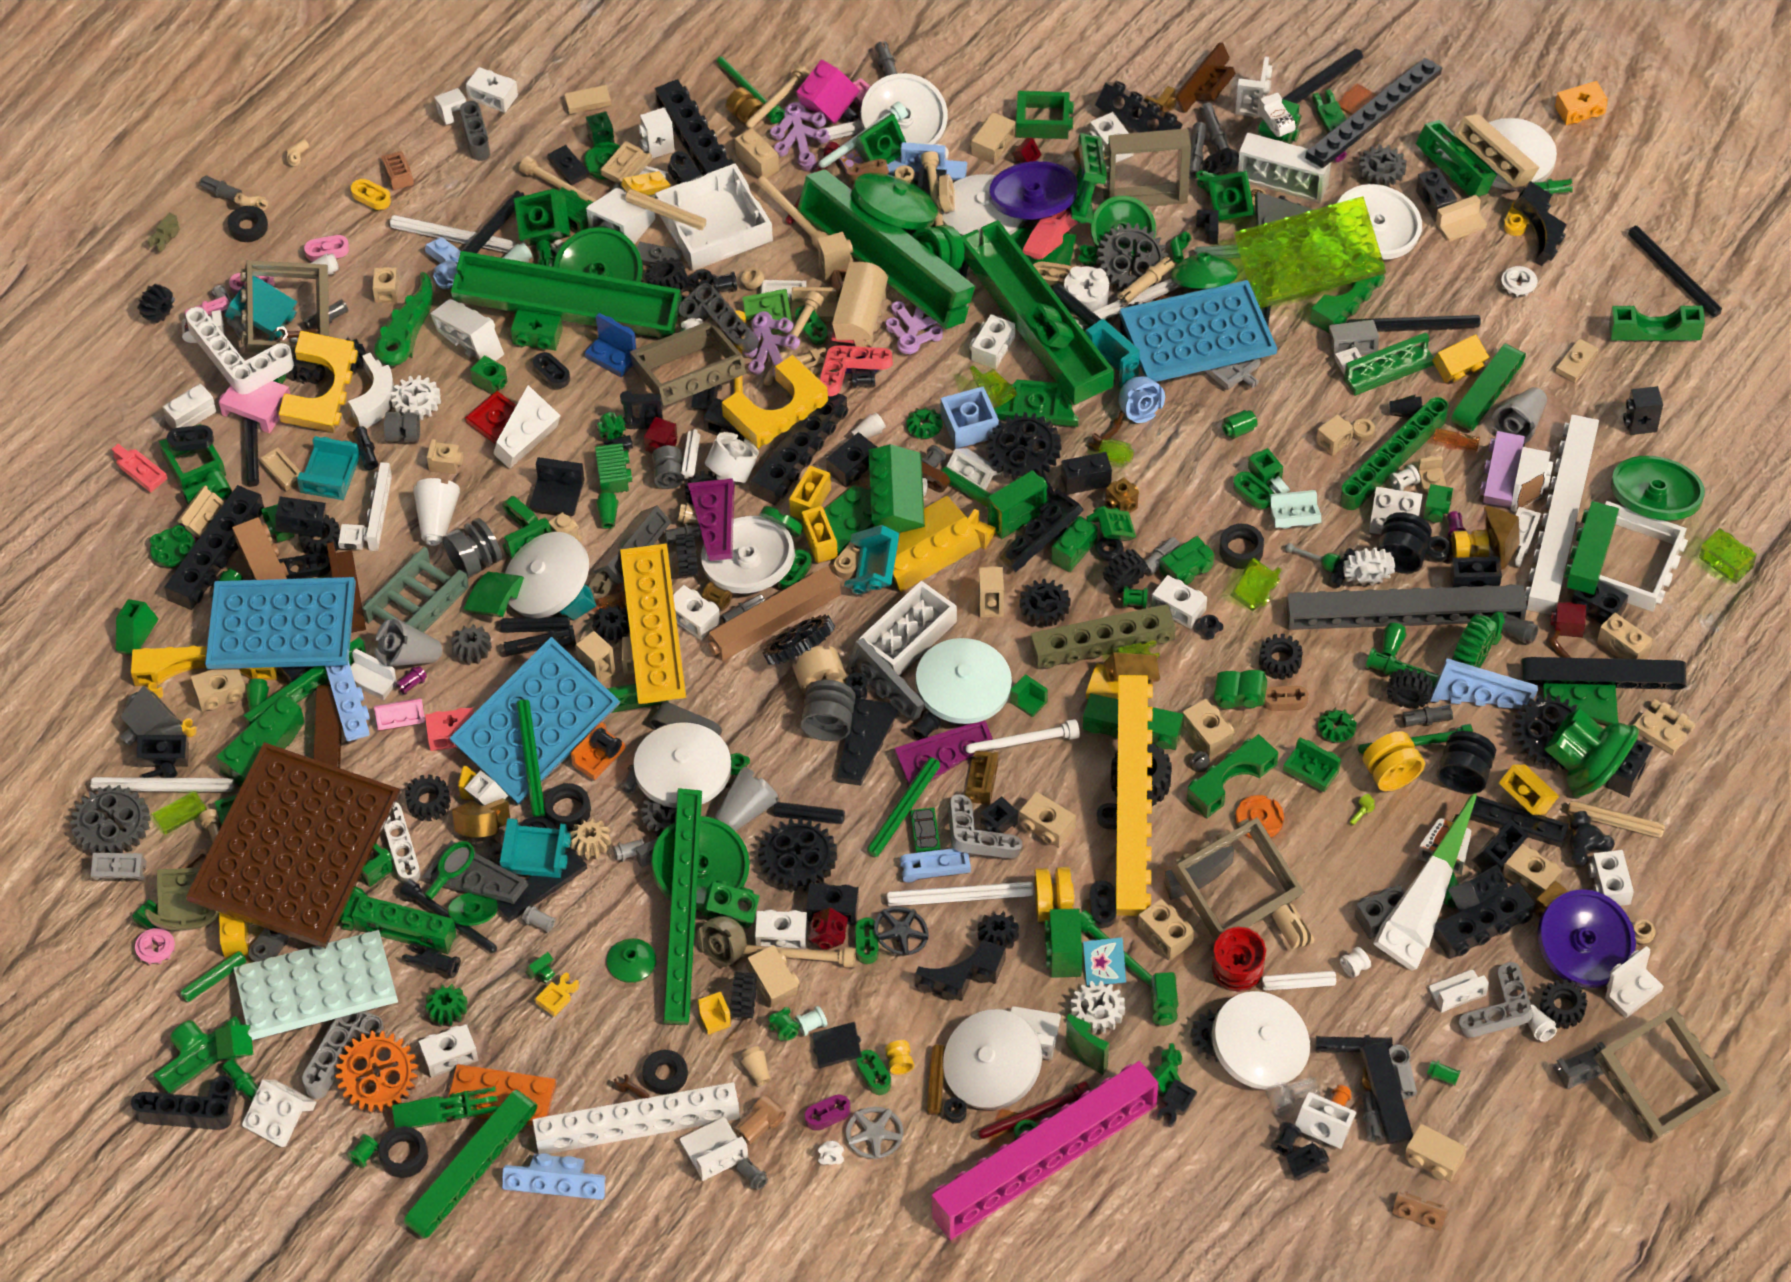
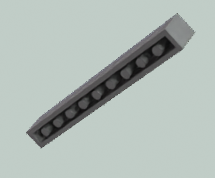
[1286,584,1527,630]

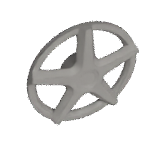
[846,1107,903,1159]

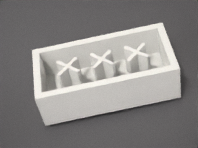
[1238,133,1331,203]
[858,581,957,676]

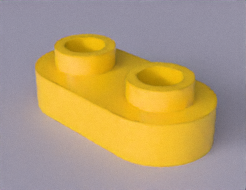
[351,179,391,210]
[1504,199,1529,236]

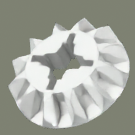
[1501,266,1537,297]

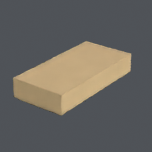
[564,85,611,114]
[259,447,300,491]

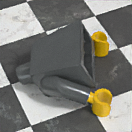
[120,682,197,746]

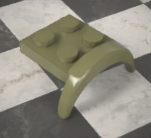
[145,867,219,930]

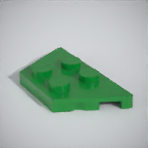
[993,379,1079,427]
[824,485,874,556]

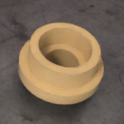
[1632,919,1656,944]

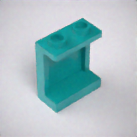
[225,276,297,341]
[1086,318,1140,388]
[297,436,360,500]
[844,525,900,595]
[500,818,571,878]

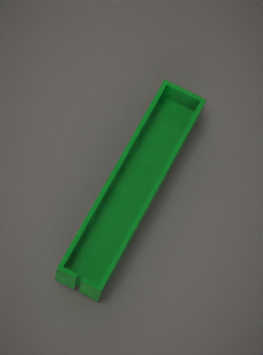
[797,169,975,329]
[961,220,1114,405]
[451,251,682,338]

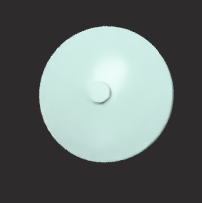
[916,638,1012,724]

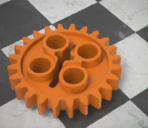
[336,1031,419,1113]

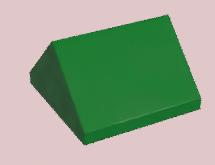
[855,113,907,165]
[1208,171,1255,221]

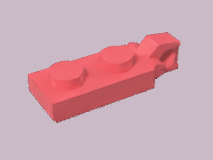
[112,444,168,493]

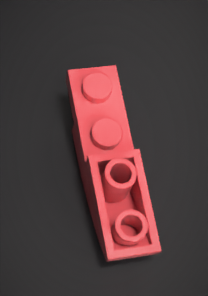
[1023,207,1079,259]

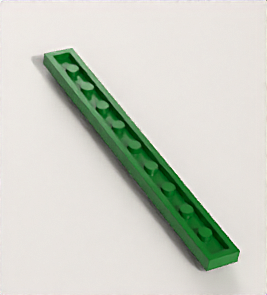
[663,788,702,1025]

